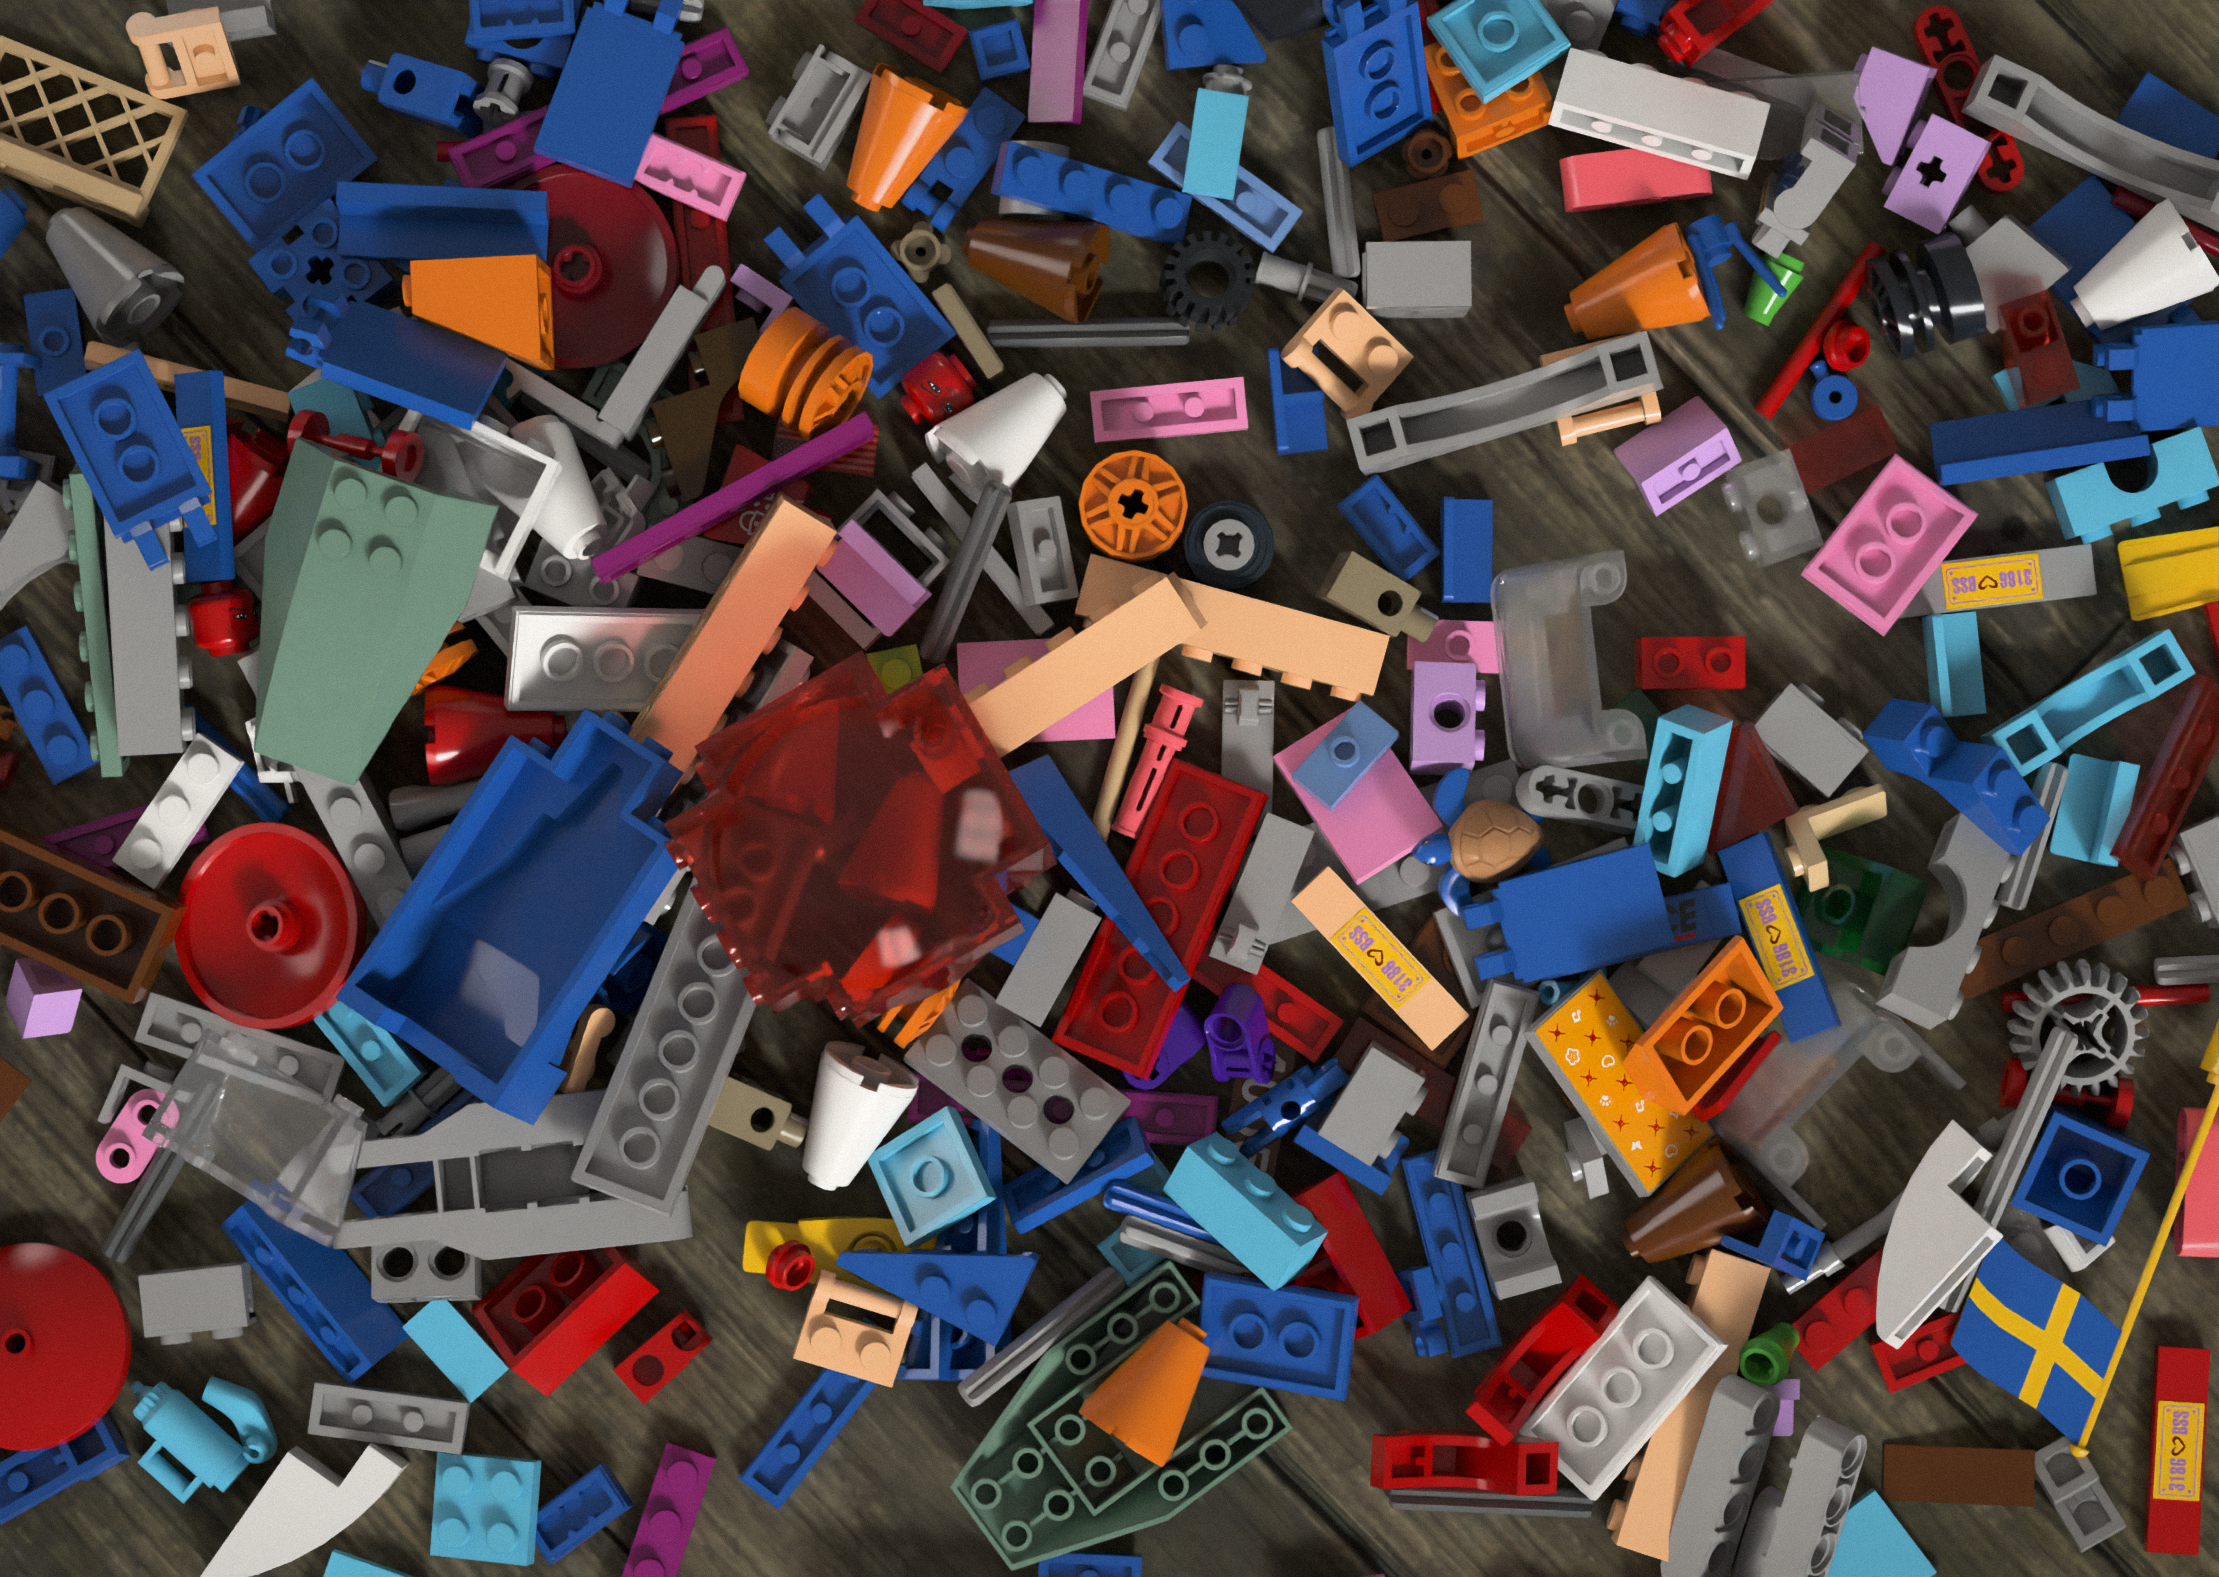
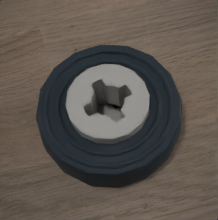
[1182,499,1275,592]

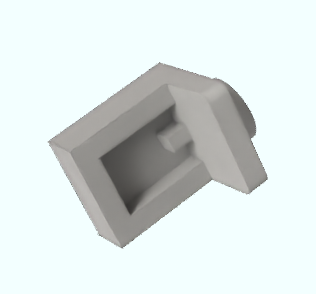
[1563,1117,1609,1199]

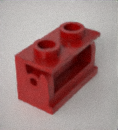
[1635,636,1746,691]

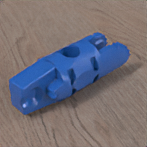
[1221,1057,1349,1159]

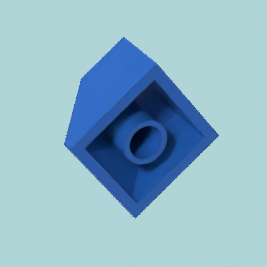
[2010,1102,2150,1247]

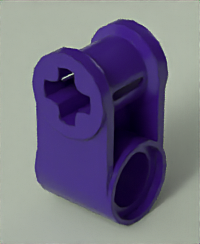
[1204,984,1276,1084]
[1121,999,1207,1090]

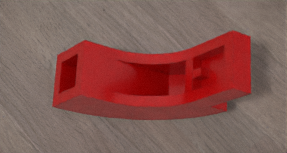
[1465,1273,1620,1447]
[1370,1430,1559,1496]

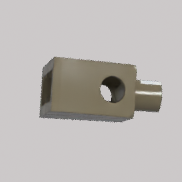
[1314,551,1439,643]
[708,1069,809,1151]

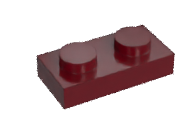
[854,0,969,77]

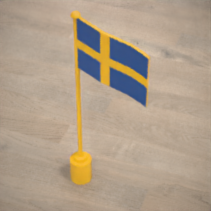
[1949,1019,2219,1457]

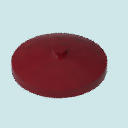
[507,164,680,371]

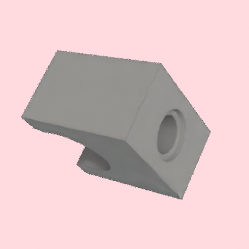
[1361,241,1472,319]
[1463,1175,1562,1300]

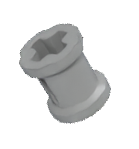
[473,58,534,127]

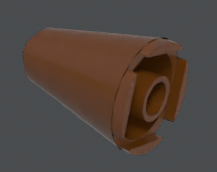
[962,218,1111,323]
[1621,1136,1770,1265]

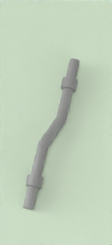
[1779,1110,2016,1295]

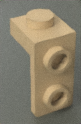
[1784,784,1887,892]

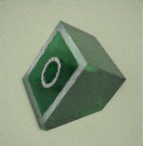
[1795,845,1930,977]

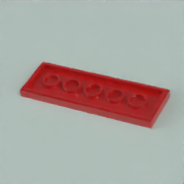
[1051,757,1269,1081]

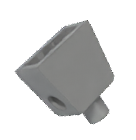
[1947,204,2073,334]

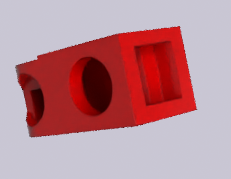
[613,1308,714,1405]

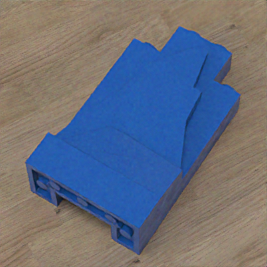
[335,708,689,1125]

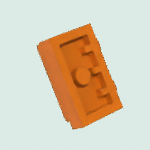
[1424,41,1553,161]

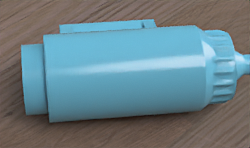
[130,1381,250,1504]

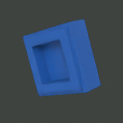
[968,18,1031,83]

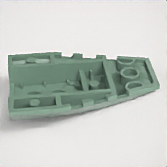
[254,436,499,786]

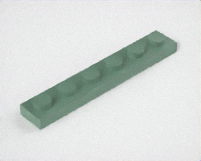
[62,464,131,777]

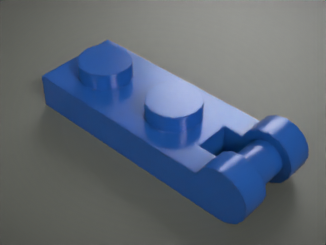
[901,87,1027,233]

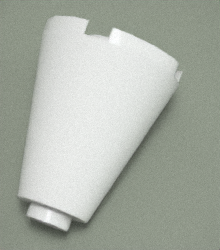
[2070,198,2219,331]
[925,372,1067,504]
[478,415,608,560]
[802,1041,919,1191]

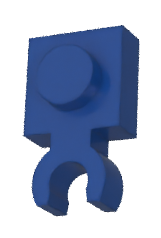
[1394,1266,1448,1357]

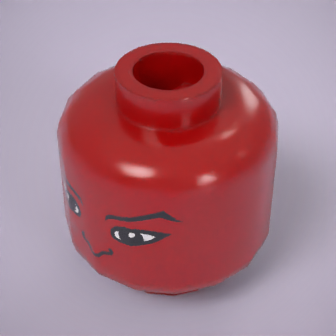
[899,352,978,427]
[187,579,260,657]

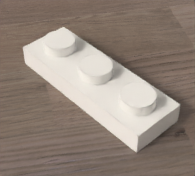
[112,733,245,890]

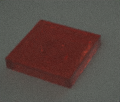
[1707,719,1799,855]

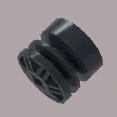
[1864,232,1987,362]

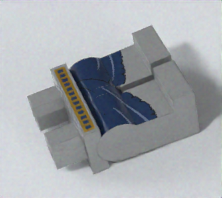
[1751,100,1861,258]

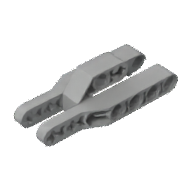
[322,1088,693,1260]
[1660,1373,1867,1577]

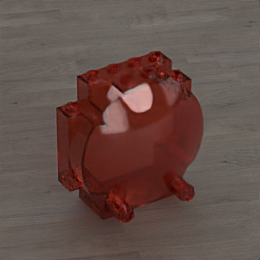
[664,650,1057,1028]

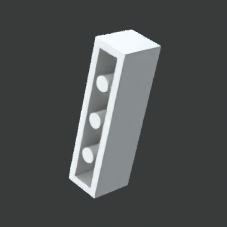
[1548,48,1771,180]

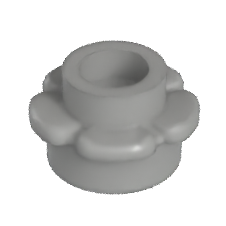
[1202,65,1252,96]

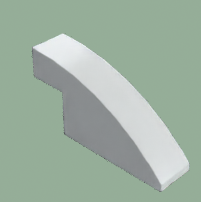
[1876,1120,2004,1350]
[200,1443,410,1577]

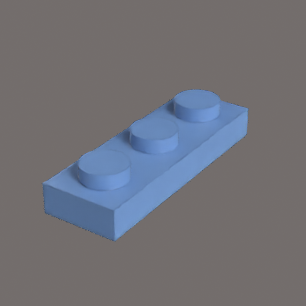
[1148,121,1303,255]

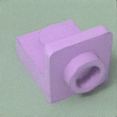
[730,263,795,336]

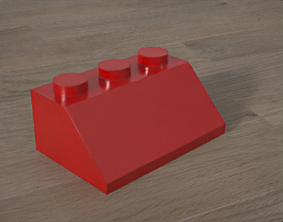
[1288,1171,1413,1340]
[471,1246,660,1397]

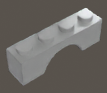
[1874,812,2017,1030]

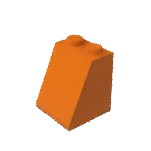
[402,254,555,372]

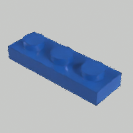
[0,625,100,786]
[1003,1116,1155,1235]

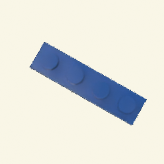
[990,141,1193,247]

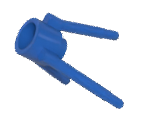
[1682,214,1787,330]

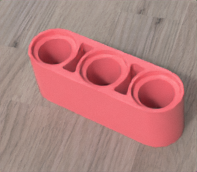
[1559,148,1713,213]
[2173,1107,2219,1258]

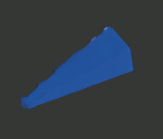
[991,754,1191,993]
[897,1119,1014,1381]

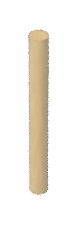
[1092,656,1161,843]

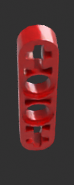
[1912,5,2024,195]

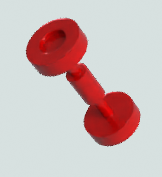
[287,409,424,482]
[1999,1057,2134,1130]

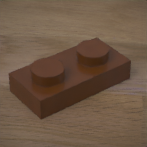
[1372,169,1484,242]

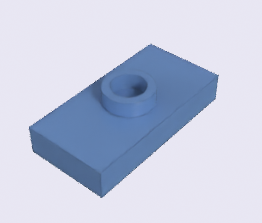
[1292,700,1399,812]

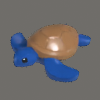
[1411,767,1551,919]

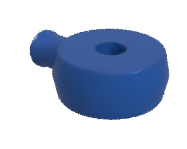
[1809,359,1858,422]

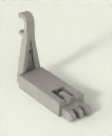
[504,265,726,451]

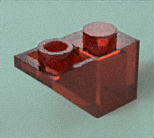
[1997,289,2081,409]

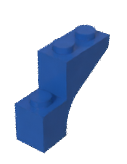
[1862,698,2051,856]

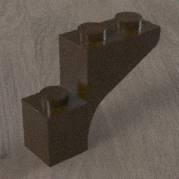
[644,317,760,508]

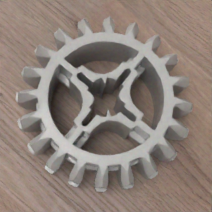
[2007,959,2150,1099]

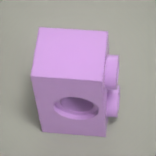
[1409,661,1485,776]

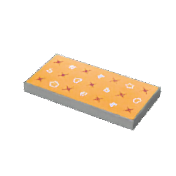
[1522,969,1716,1198]

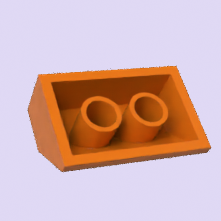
[1622,935,1784,1116]

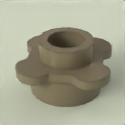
[890,221,952,283]

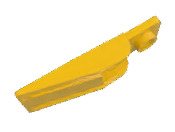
[2116,526,2219,621]
[742,1216,939,1299]

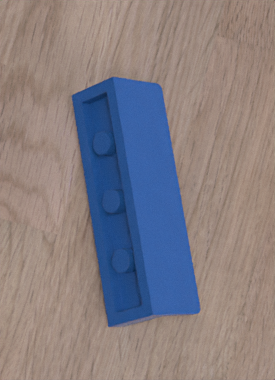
[336,181,550,263]
[1929,399,2150,486]
[219,1177,409,1385]

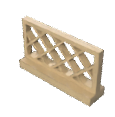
[0,35,189,229]

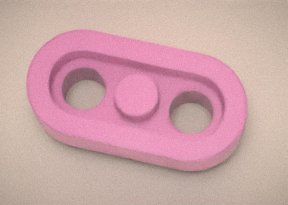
[96,1088,179,1183]

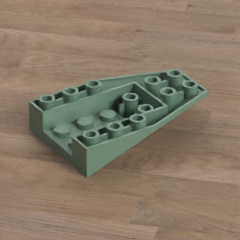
[950,1258,1293,1571]

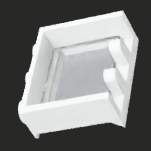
[377,409,563,581]

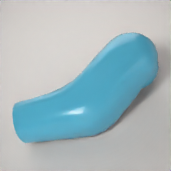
[202,1376,278,1464]

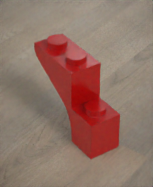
[1656,0,1777,69]

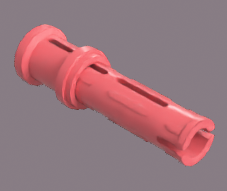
[1110,683,1204,839]

